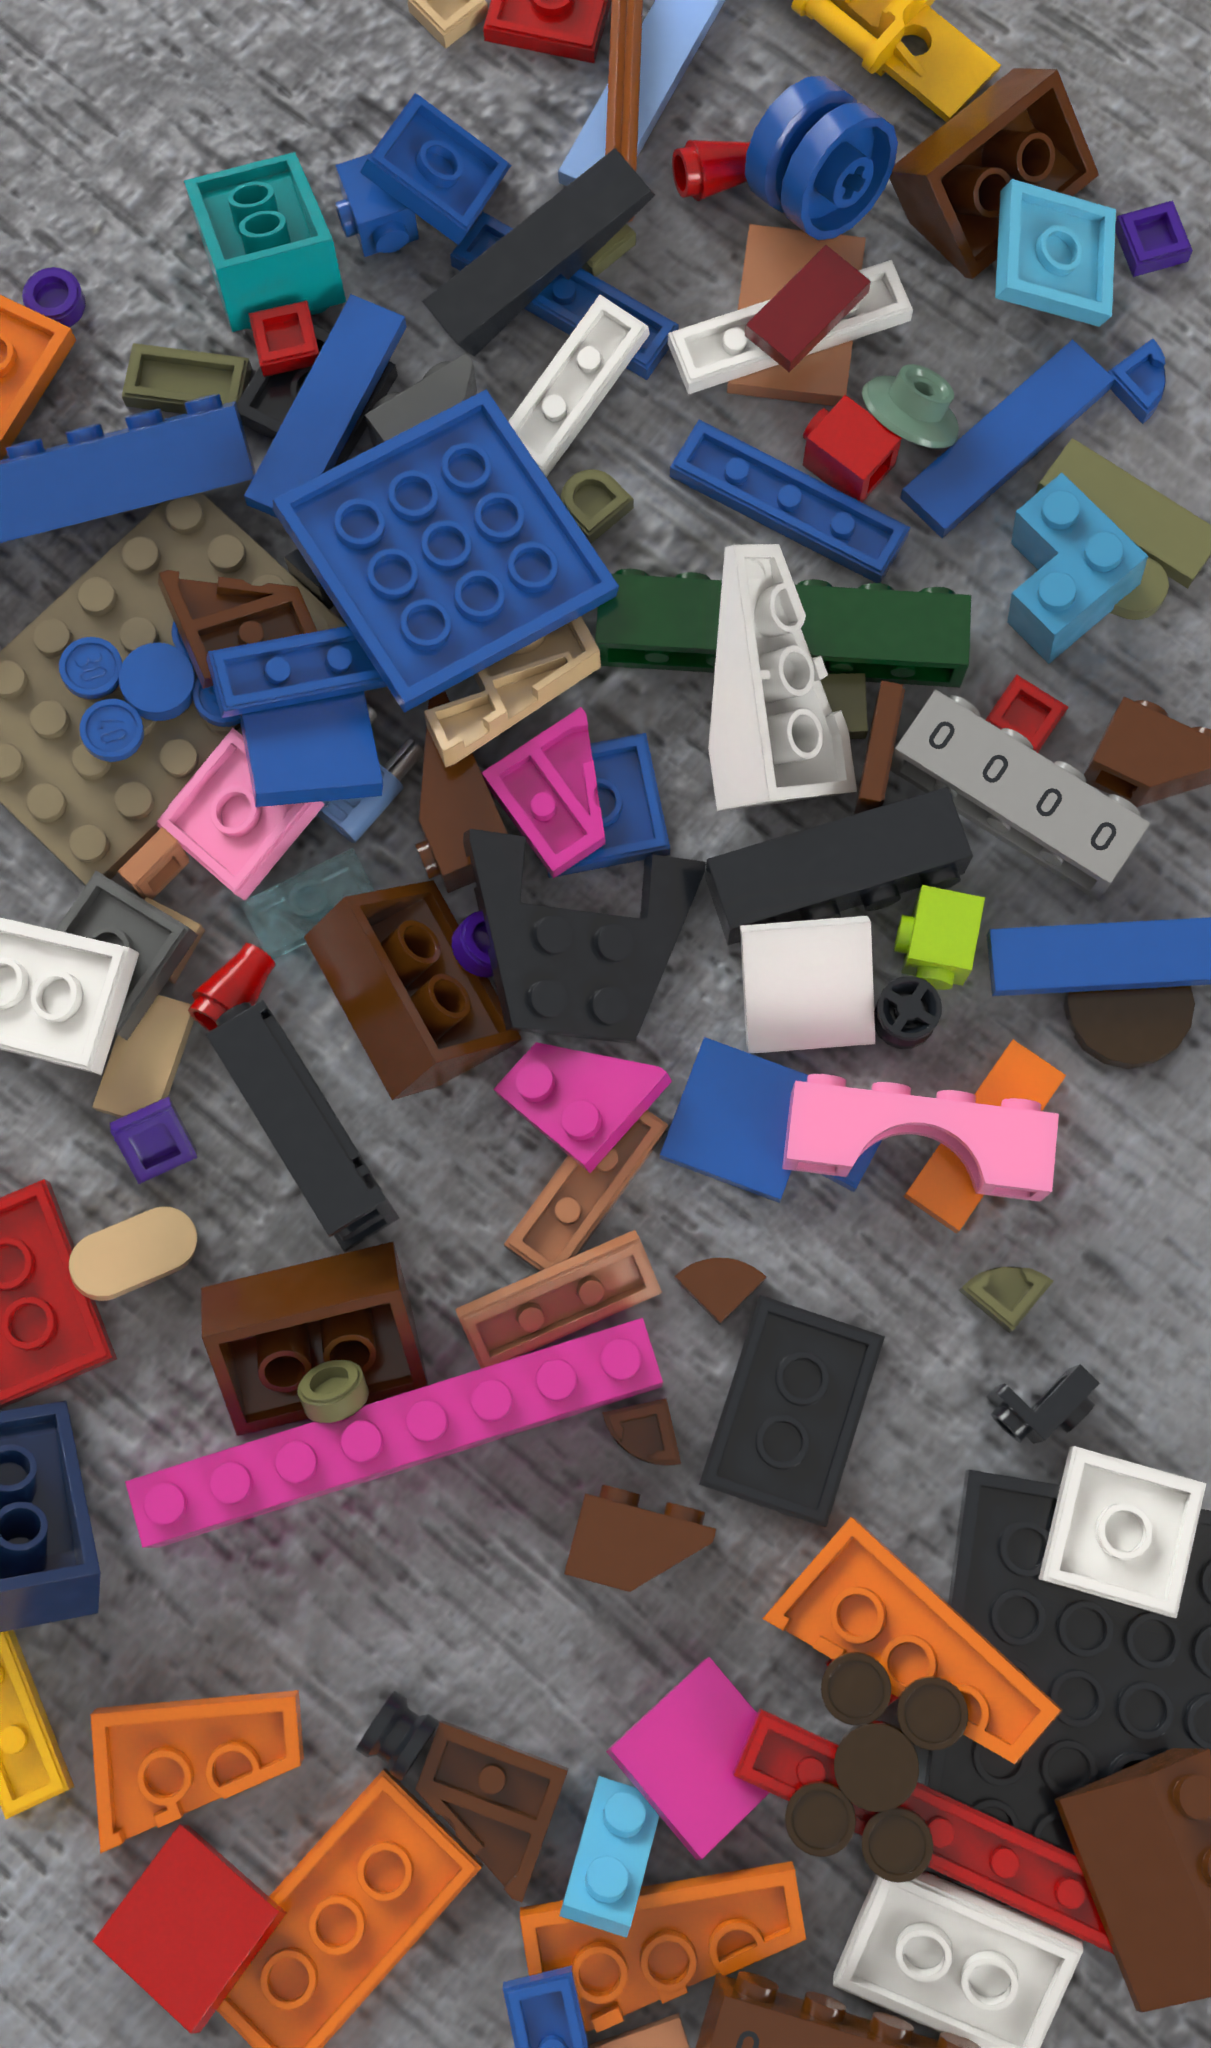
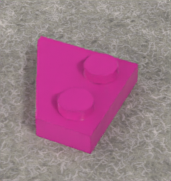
[481,707,605,879]
[493,1042,672,1173]

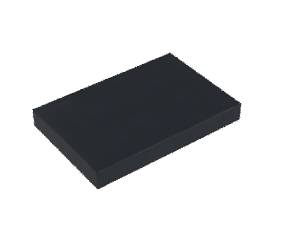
[699,1295,885,1528]

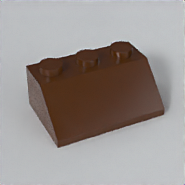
[889,68,1099,279]
[304,880,522,1100]
[201,1242,428,1436]
[1054,1748,1211,2012]

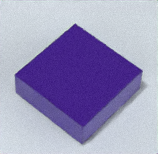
[1115,200,1193,277]
[110,1096,198,1184]

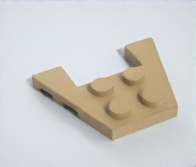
[424,616,601,767]

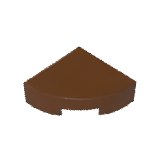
[674,1258,767,1325]
[602,1398,681,1466]

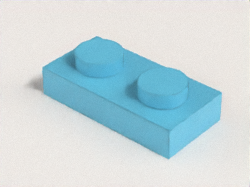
[559,1776,659,1938]

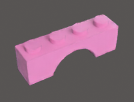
[782,1074,1059,1202]

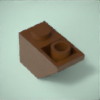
[1084,697,1211,807]
[564,1484,716,1592]

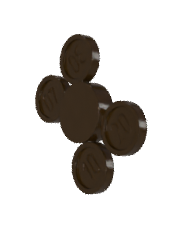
[785,1652,968,1883]

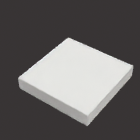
[740,916,875,1054]
[1039,1446,1206,1618]

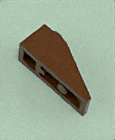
[415,691,508,893]

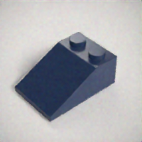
[0,1401,101,1632]

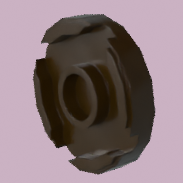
[1063,986,1195,1069]

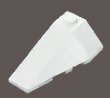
[708,544,857,811]

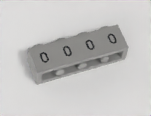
[890,689,1150,901]

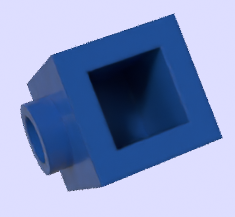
[335,154,419,257]

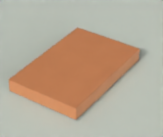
[727,224,866,406]

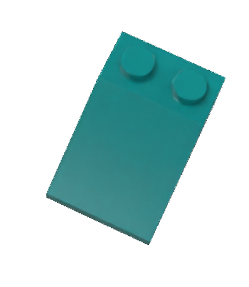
[184,152,347,332]

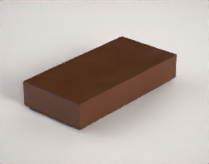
[854,681,905,814]

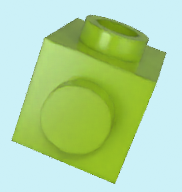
[894,885,985,990]

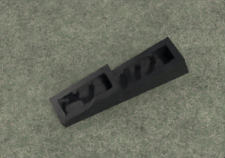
[422,148,655,357]

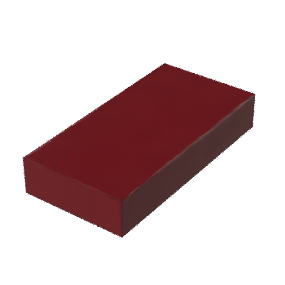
[744,245,871,372]

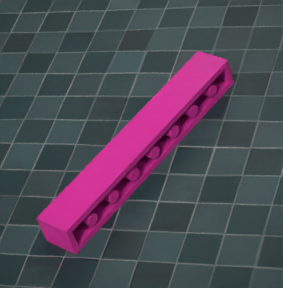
[125,1318,663,1548]

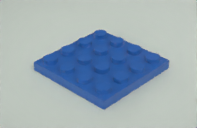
[272,389,619,713]

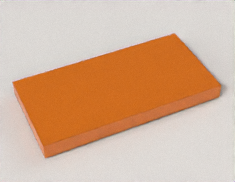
[216,1768,483,2048]

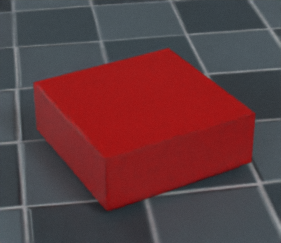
[249,301,319,377]
[985,674,1068,753]

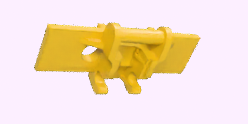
[791,0,1001,122]

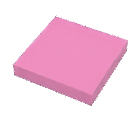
[157,728,325,901]

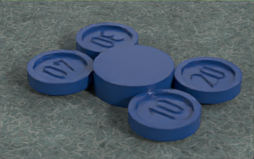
[59,622,240,762]

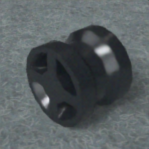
[874,976,942,1049]
[356,1691,440,1781]

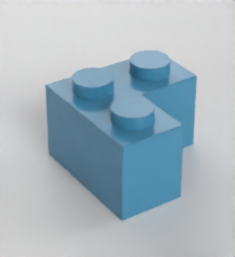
[1007,473,1148,664]

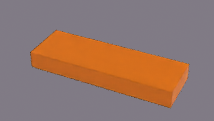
[903,1039,1066,1234]

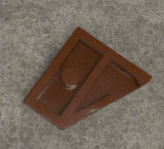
[158,570,317,689]
[415,1720,569,1903]

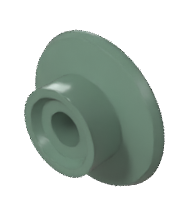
[862,364,959,448]

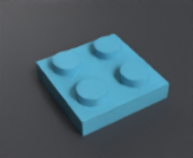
[995,179,1116,327]

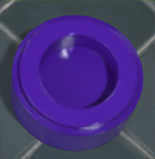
[22,267,86,327]
[452,911,494,977]

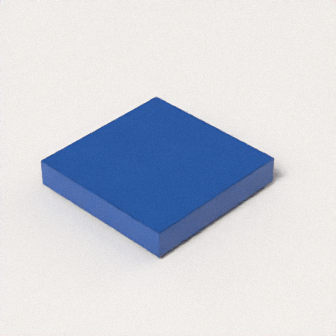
[360,93,512,245]
[239,691,383,807]
[547,733,671,878]
[659,1037,808,1203]

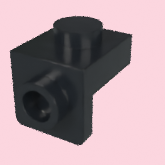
[987,1364,1100,1444]

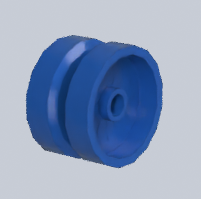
[745,76,898,240]

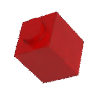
[802,395,902,503]

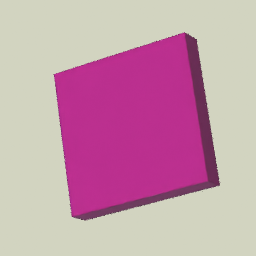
[606,1657,770,1860]

